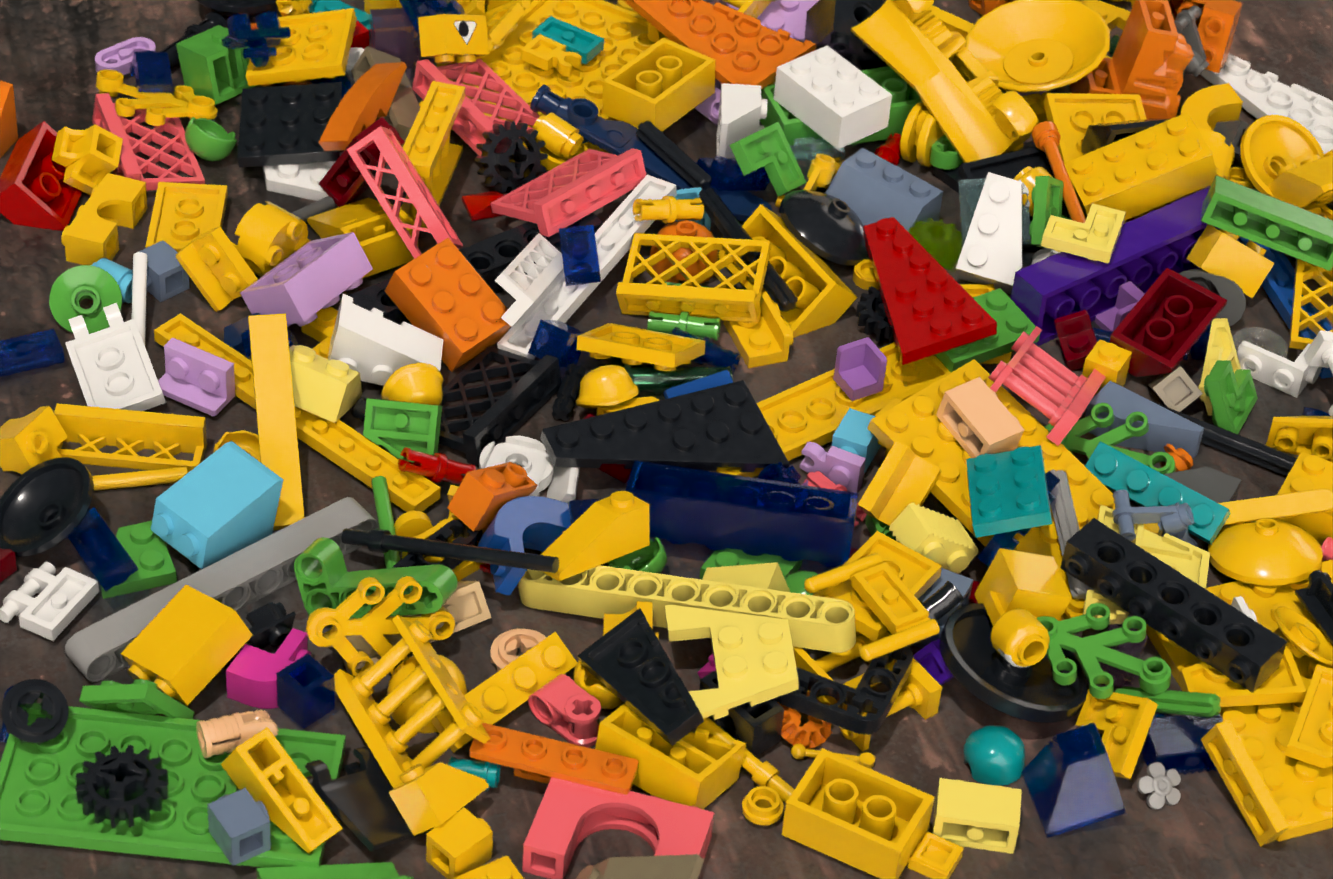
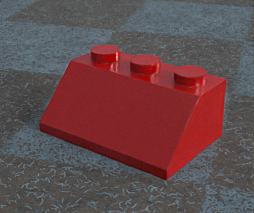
[0,121,82,231]

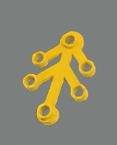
[96,70,218,126]
[306,576,455,677]

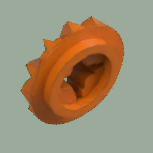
[777,692,832,749]

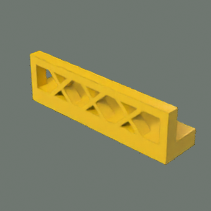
[54,403,207,473]

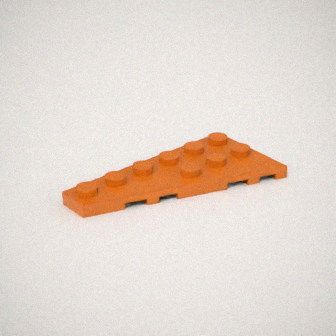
[623,0,816,90]

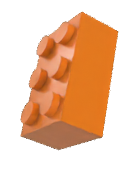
[385,238,511,372]

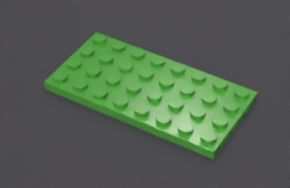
[0,703,346,868]

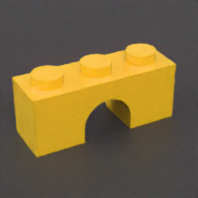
[61,173,147,265]

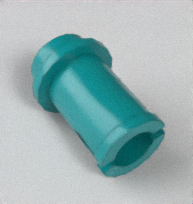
[448,757,501,791]

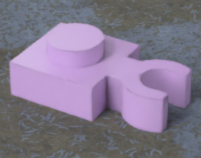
[800,442,866,494]

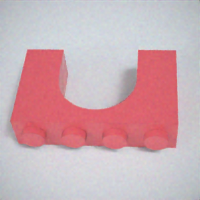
[522,777,714,879]

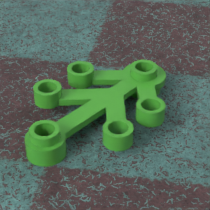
[1045,403,1177,493]
[1036,603,1171,699]

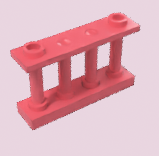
[988,326,1106,446]

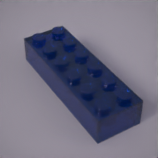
[625,461,859,567]

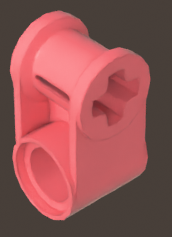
[528,674,601,748]

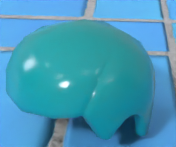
[963,725,1025,786]

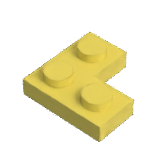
[1041,203,1126,264]

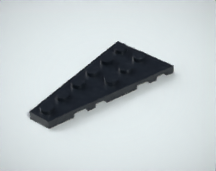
[540,380,790,473]

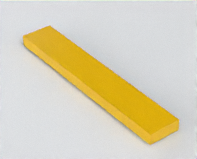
[248,313,305,531]

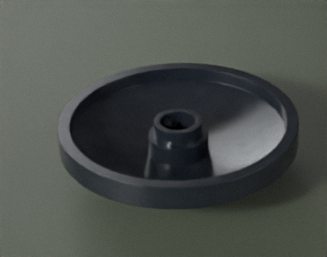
[939,603,1089,723]

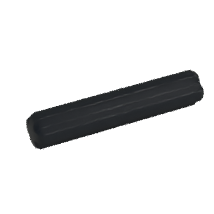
[636,121,713,190]

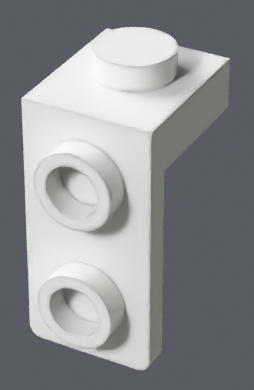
[1237,341,1322,398]

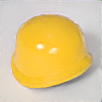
[381,363,443,406]
[575,365,639,409]

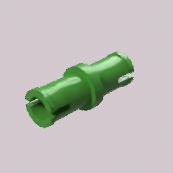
[647,311,721,341]

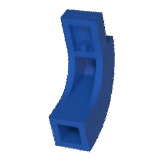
[478,496,572,596]

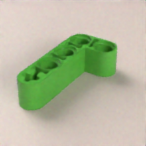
[294,537,458,618]

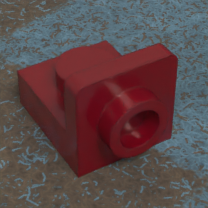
[1054,310,1097,371]

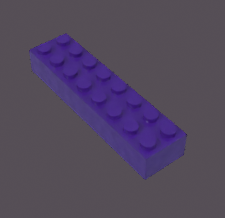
[1011,186,1240,346]

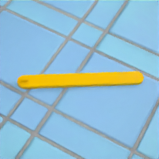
[1145,489,1333,535]

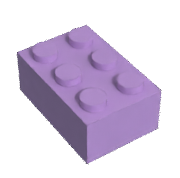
[240,232,373,327]

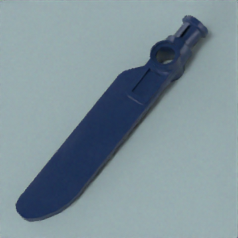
[530,84,772,222]

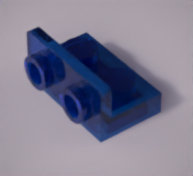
[697,156,770,191]

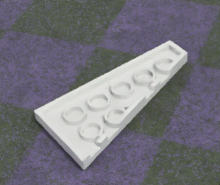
[1201,53,1333,154]

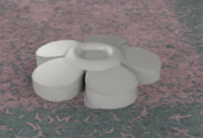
[1137,762,1181,810]

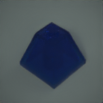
[1022,723,1126,838]

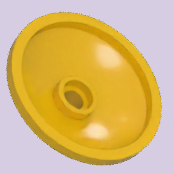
[1240,115,1324,198]
[1208,518,1323,586]

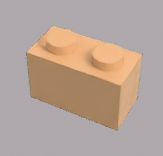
[936,377,1024,458]

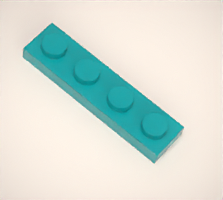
[1085,441,1231,545]

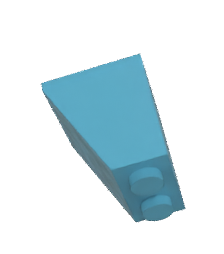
[151,441,283,569]

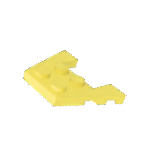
[1083,505,1210,625]
[665,605,799,720]

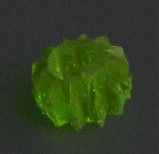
[909,217,963,269]

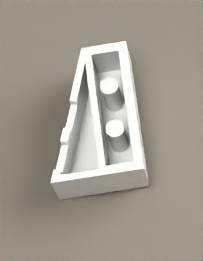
[956,172,1023,294]

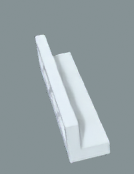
[495,233,570,327]

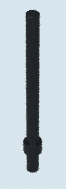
[341,528,559,573]

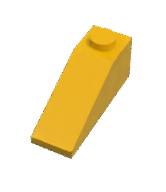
[540,491,650,581]
[221,727,343,854]

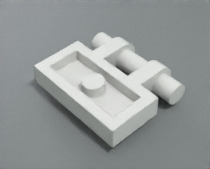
[0,562,99,641]

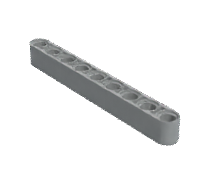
[64,497,379,682]

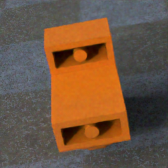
[1069,0,1194,119]
[1166,0,1243,73]

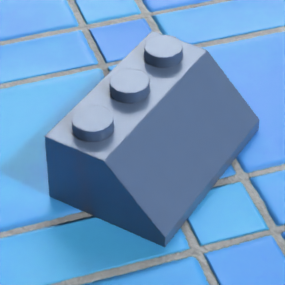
[825,148,943,240]

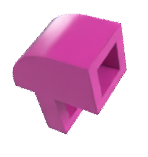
[226,628,311,709]

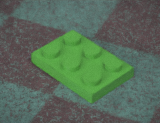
[935,288,1040,372]

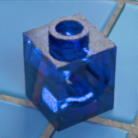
[528,320,585,367]

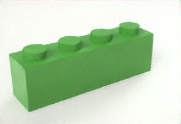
[1201,176,1333,271]

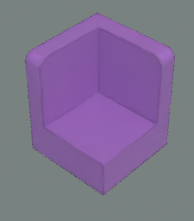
[1095,281,1145,336]
[833,337,887,401]

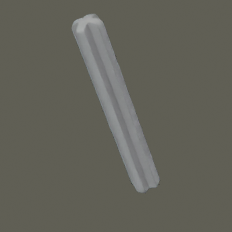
[1046,469,1093,600]

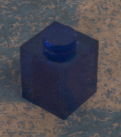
[277,654,335,729]

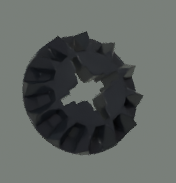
[1,679,69,745]

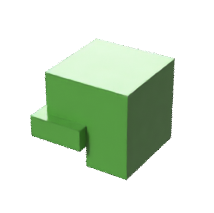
[176,23,257,105]

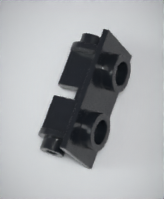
[1295,570,1333,646]
[224,602,296,669]

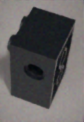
[804,0,888,70]

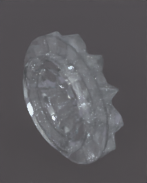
[1233,327,1288,358]

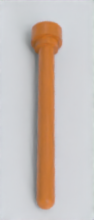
[1031,121,1086,223]

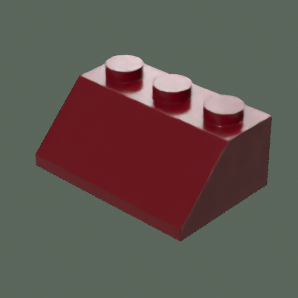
[1109,268,1227,377]

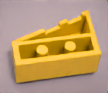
[595,704,747,810]

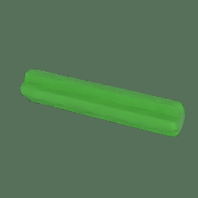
[1114,686,1221,717]

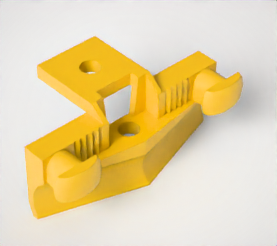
[851,0,1039,163]

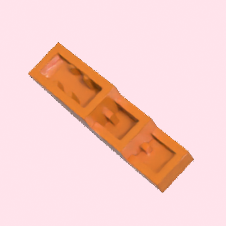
[319,62,407,151]

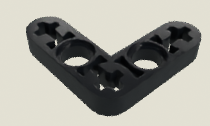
[774,646,913,735]

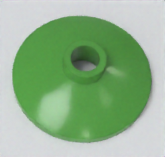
[49,265,122,334]

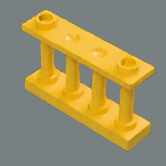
[401,81,465,228]
[329,614,490,788]
[793,631,942,752]

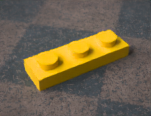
[1200,719,1290,847]

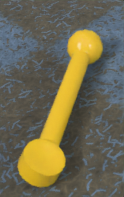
[791,744,875,769]

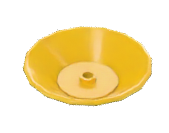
[965,0,1110,92]

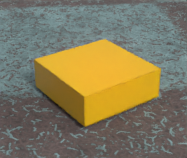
[907,831,964,879]

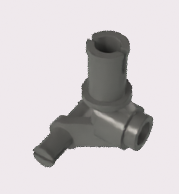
[1174,6,1210,77]

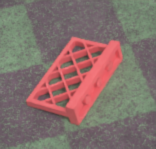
[412,59,540,156]
[92,93,205,191]
[490,148,646,237]

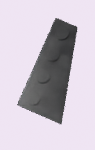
[577,608,704,746]

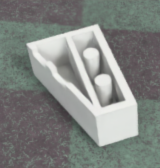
[328,294,444,385]

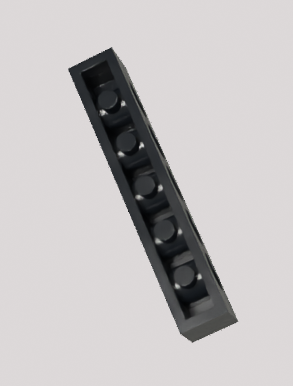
[1060,518,1287,693]

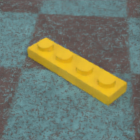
[431,632,577,753]

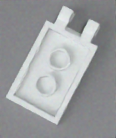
[65,303,166,411]

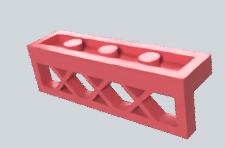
[347,126,463,259]

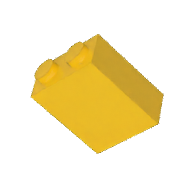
[120,584,253,706]

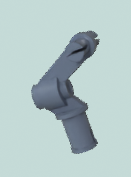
[1112,490,1198,547]

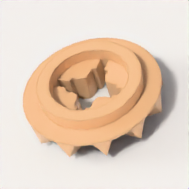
[490,628,547,671]

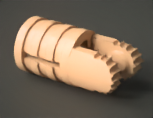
[196,709,279,758]

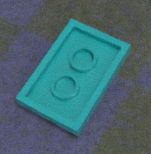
[966,445,1052,538]

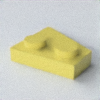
[1199,318,1241,416]

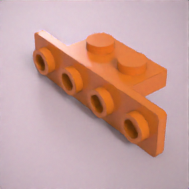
[469,723,638,795]

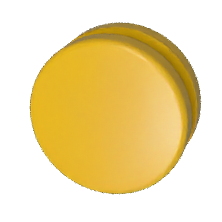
[900,102,944,167]

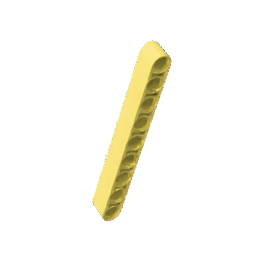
[518,565,856,653]

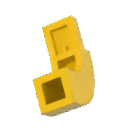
[1180,83,1243,131]

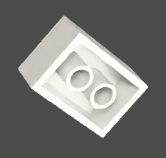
[773,46,892,149]

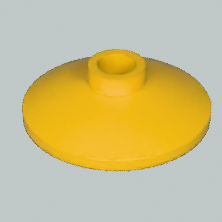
[1274,606,1333,665]

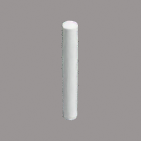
[131,252,147,345]

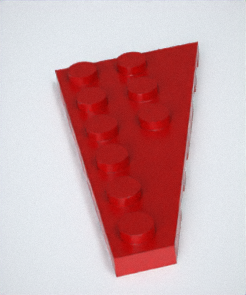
[863,217,997,365]

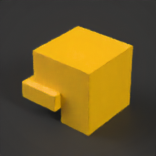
[974,548,1072,626]

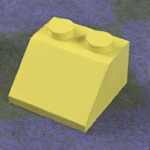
[289,345,362,423]

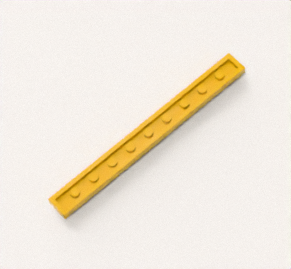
[154,313,441,512]

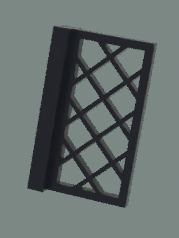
[439,346,561,467]

